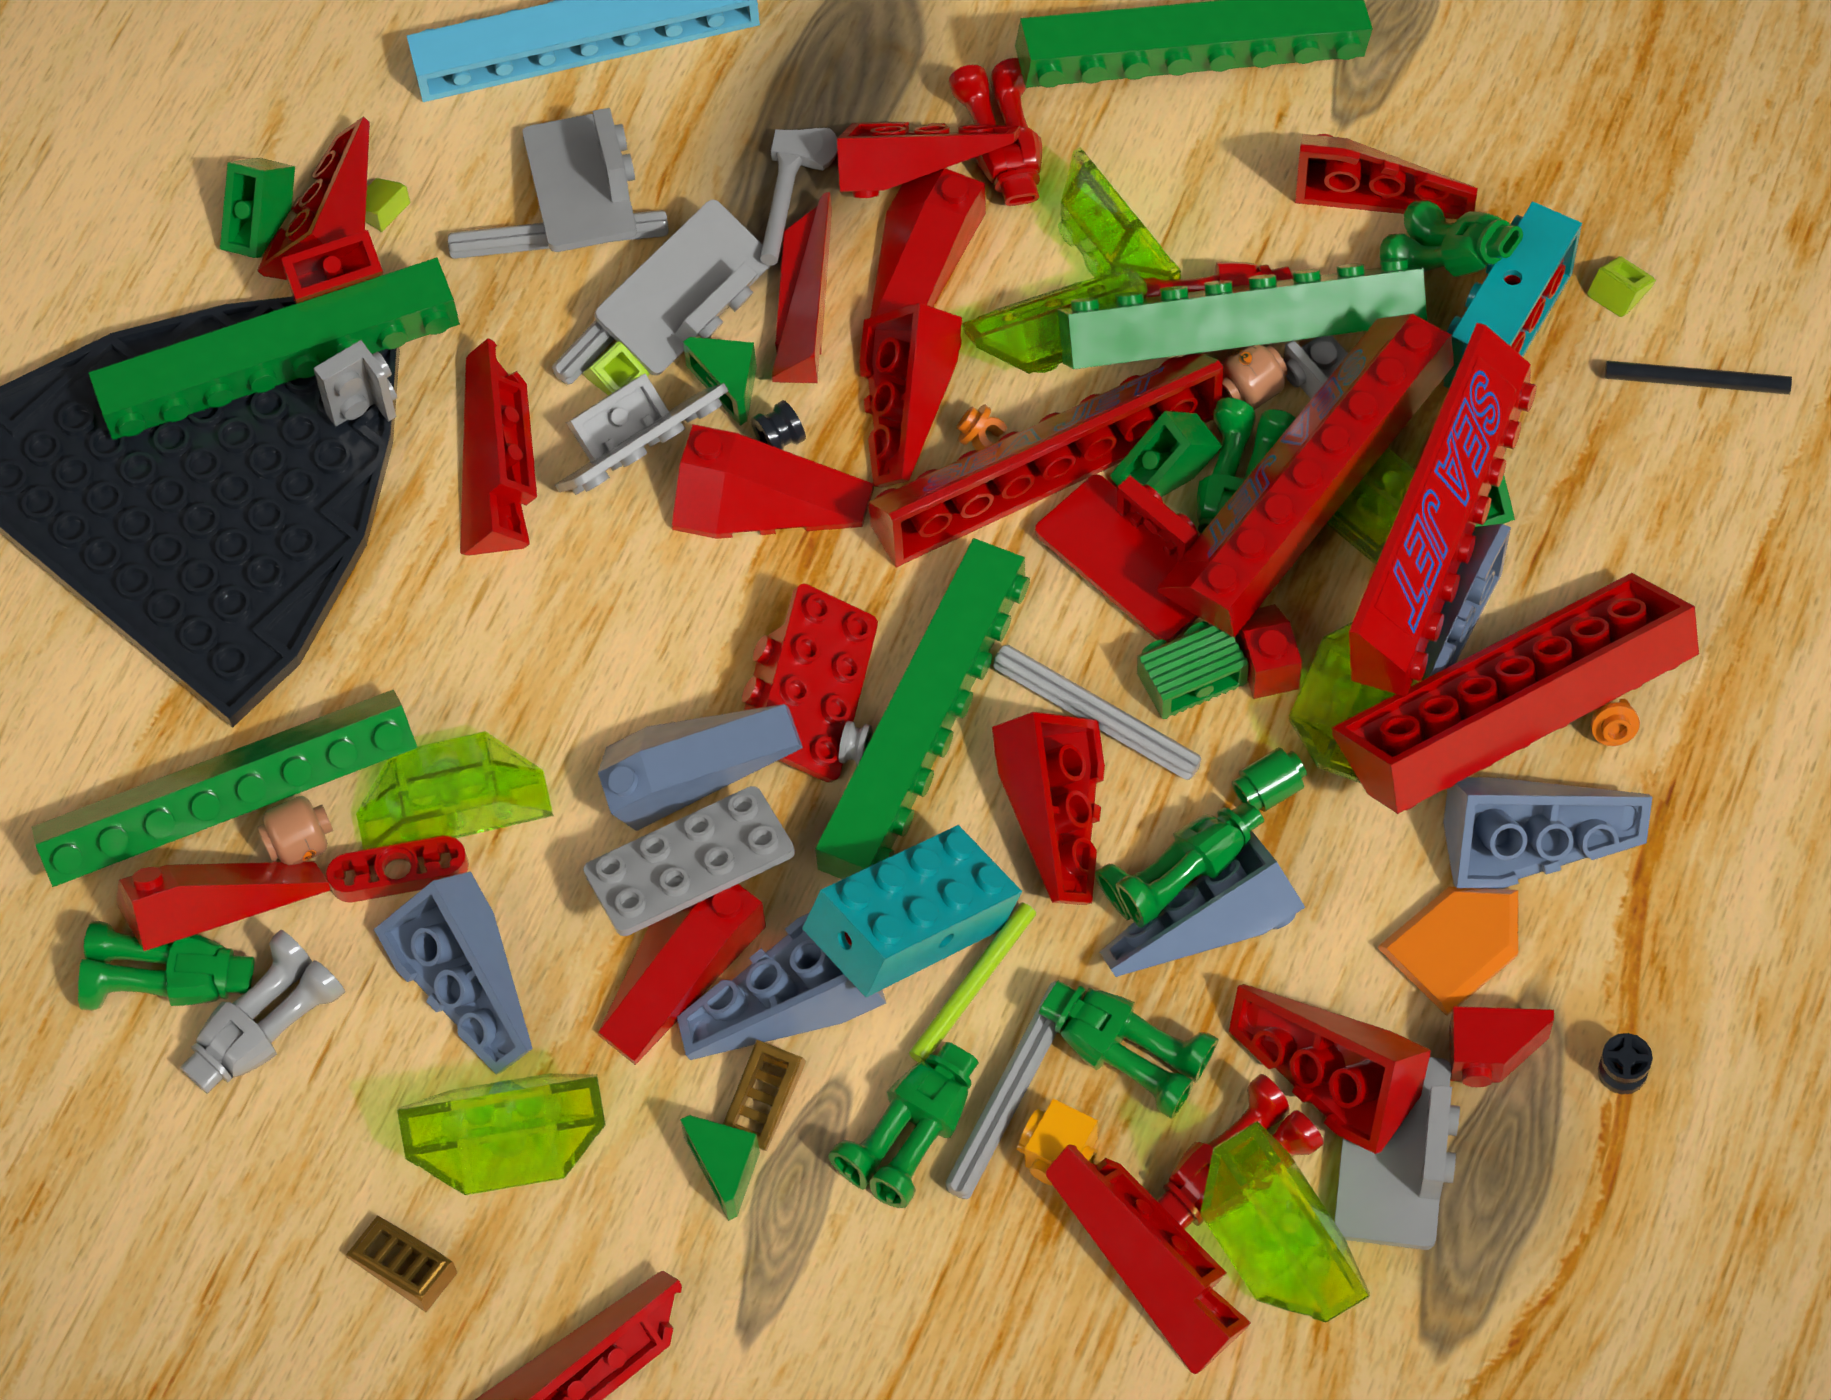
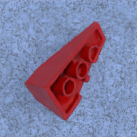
[859,303,962,488]
[117,861,331,951]

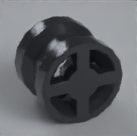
[751,400,806,450]
[1598,1033,1653,1095]

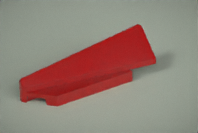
[772,192,832,383]
[460,338,537,556]
[1046,1144,1251,1374]
[475,1271,682,1400]

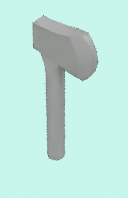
[760,128,838,266]

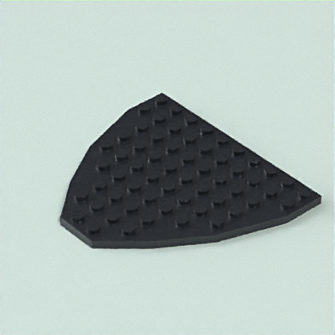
[0,296,400,728]

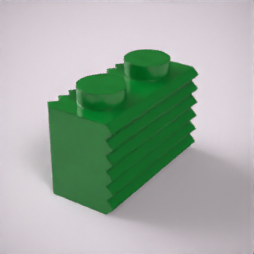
[1137,621,1249,719]

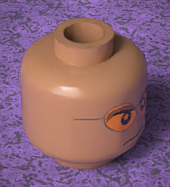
[1221,345,1288,410]
[258,796,334,865]

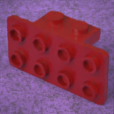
[1035,474,1199,642]
[742,583,878,783]

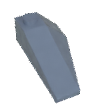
[1421,524,1511,681]
[598,704,803,831]
[1443,777,1653,888]
[1100,831,1305,977]
[374,871,533,1074]
[677,913,886,1060]

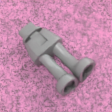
[180,930,345,1094]

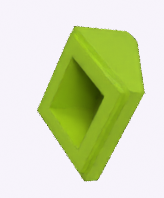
[365,178,411,232]
[1588,256,1656,317]
[582,341,650,396]

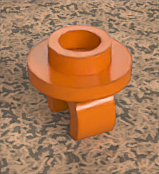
[956,404,1007,451]
[1591,699,1640,746]

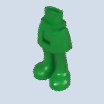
[1379,200,1523,277]
[1197,397,1296,533]
[1095,802,1264,928]
[78,921,255,1011]
[1039,980,1219,1119]
[828,1042,979,1208]

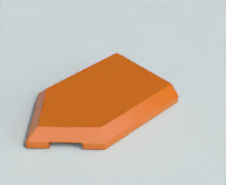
[1378,886,1518,1016]

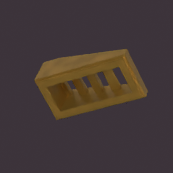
[723,1040,806,1151]
[346,1215,457,1312]

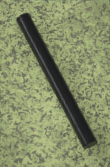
[1605,361,1792,395]

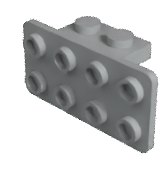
[523,108,637,252]
[594,200,770,375]
[555,374,729,495]
[583,786,795,936]
[1334,1057,1460,1250]

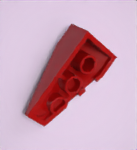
[257,116,370,280]
[837,122,1020,198]
[1295,134,1478,219]
[870,168,986,318]
[672,424,874,539]
[992,712,1105,905]
[598,884,766,1065]
[1229,984,1431,1154]

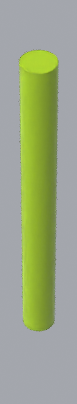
[909,902,1036,1063]

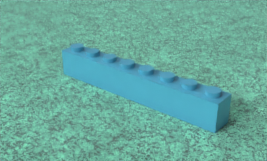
[406,0,760,102]

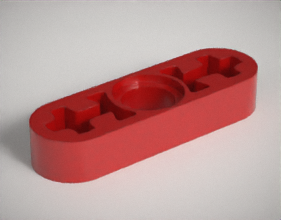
[326,836,469,903]

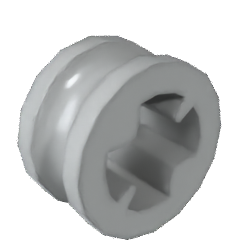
[839,721,872,765]

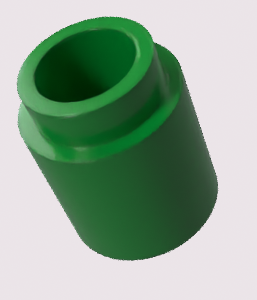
[1232,747,1307,812]

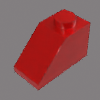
[281,230,383,304]
[1235,604,1302,699]
[1449,1006,1554,1088]

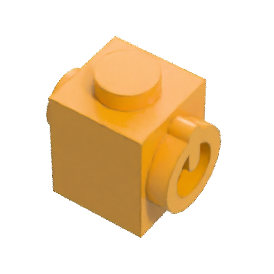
[1017,1098,1098,1186]

